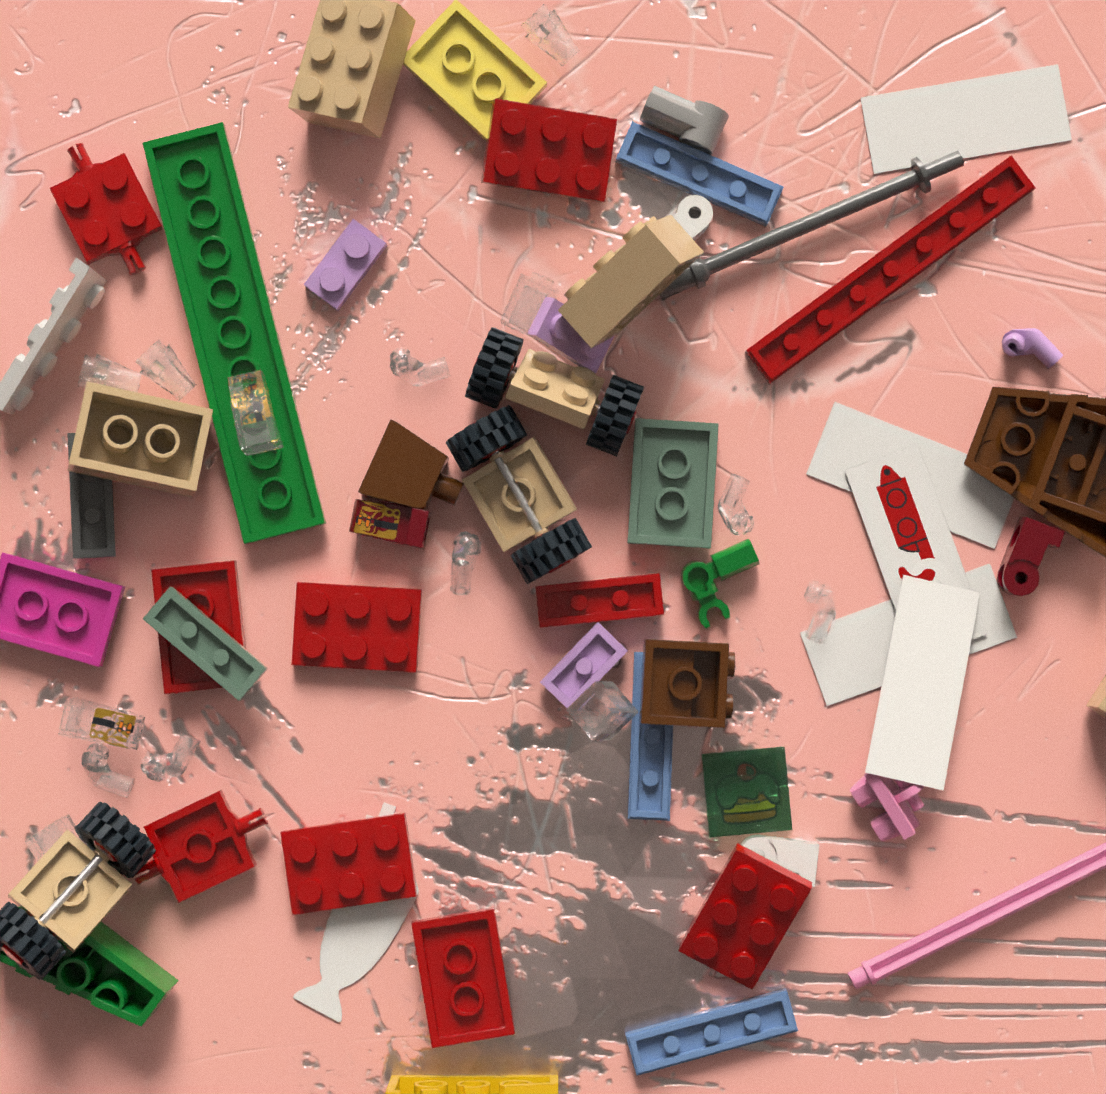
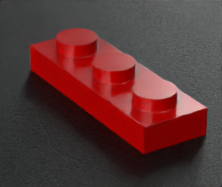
[535,573,664,628]

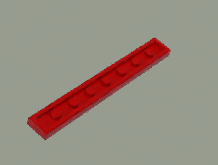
[745,155,1036,385]

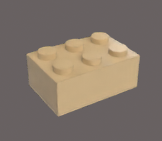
[288,0,416,139]
[558,215,704,348]
[67,381,213,497]

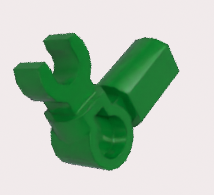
[681,539,760,628]

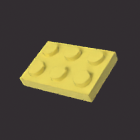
[403,0,547,142]

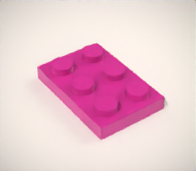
[0,552,125,667]

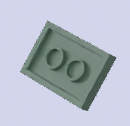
[627,418,719,549]

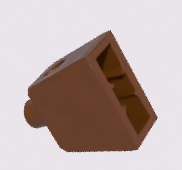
[358,419,464,510]

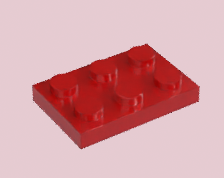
[481,98,617,202]
[151,560,246,694]
[291,582,422,673]
[280,812,418,915]
[678,843,812,990]
[411,907,515,1048]

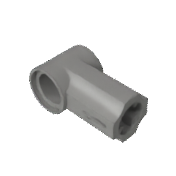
[640,86,729,155]

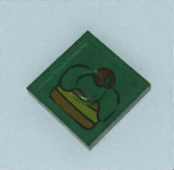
[701,746,793,838]

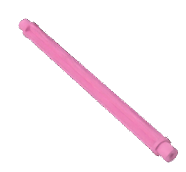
[847,842,1106,990]

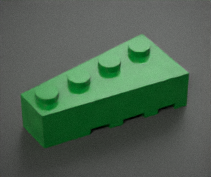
[0,906,179,1027]

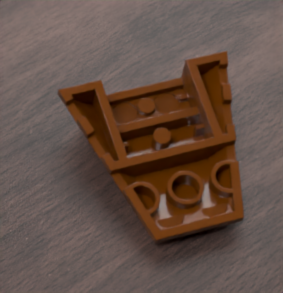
[964,386,1106,558]

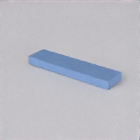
[615,121,784,227]
[627,652,673,821]
[625,988,798,1076]

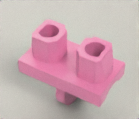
[850,773,925,841]

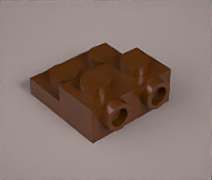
[639,639,735,728]

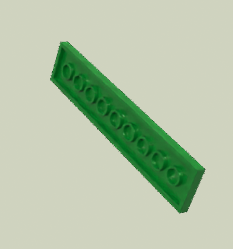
[142,122,327,545]

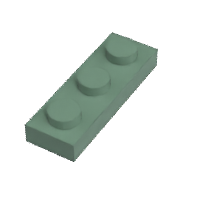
[143,587,268,701]

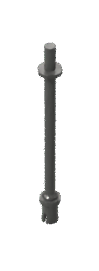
[659,151,964,301]

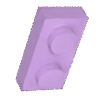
[304,219,387,311]
[527,297,614,373]
[540,622,628,711]

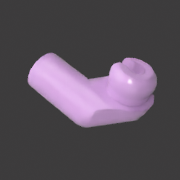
[1002,328,1063,369]

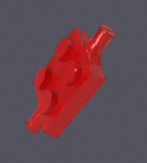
[49,143,163,276]
[135,790,268,903]

